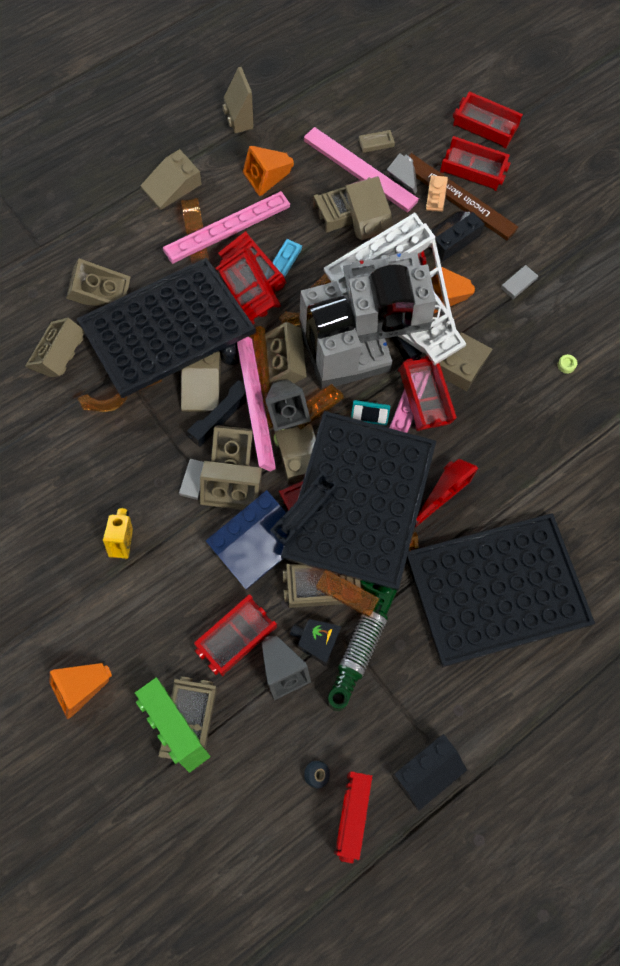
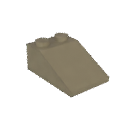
[222,67,253,133]
[140,149,202,210]
[345,176,394,240]
[66,258,131,307]
[440,332,493,392]
[181,352,221,412]
[275,424,316,485]
[211,425,254,466]

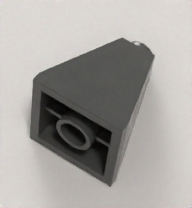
[265,379,311,431]
[262,636,311,701]

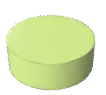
[558,355,577,374]

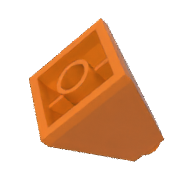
[243,146,294,196]
[431,266,475,313]
[49,663,112,719]

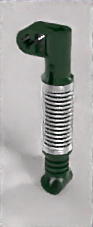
[327,581,397,711]

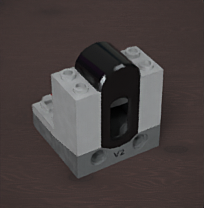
[343,252,436,343]
[299,281,392,391]

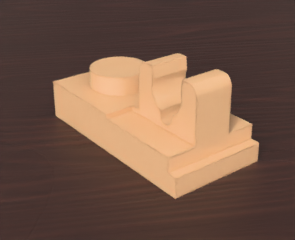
[426,176,448,212]

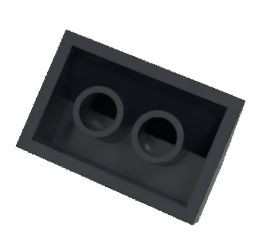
[428,211,484,262]
[391,734,467,811]

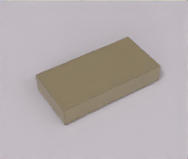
[358,130,395,153]

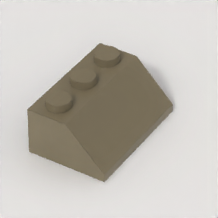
[26,318,84,377]
[261,322,307,386]
[200,461,262,510]

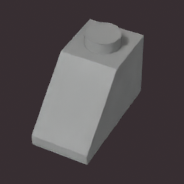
[387,153,417,194]

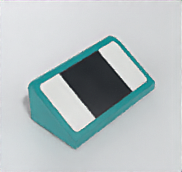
[351,400,390,425]

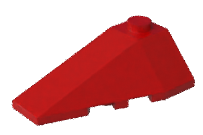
[415,459,478,528]

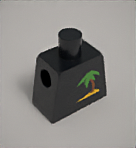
[290,619,341,666]

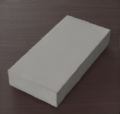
[501,265,538,299]
[179,459,204,500]

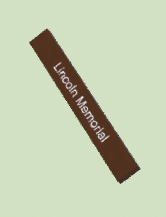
[409,153,518,241]

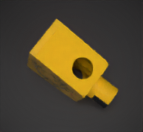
[103,508,133,559]

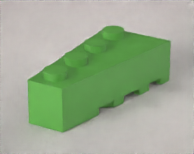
[135,677,211,773]

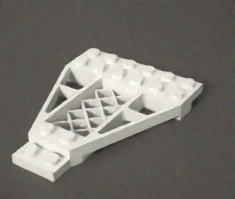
[324,213,466,365]

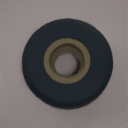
[304,761,330,788]

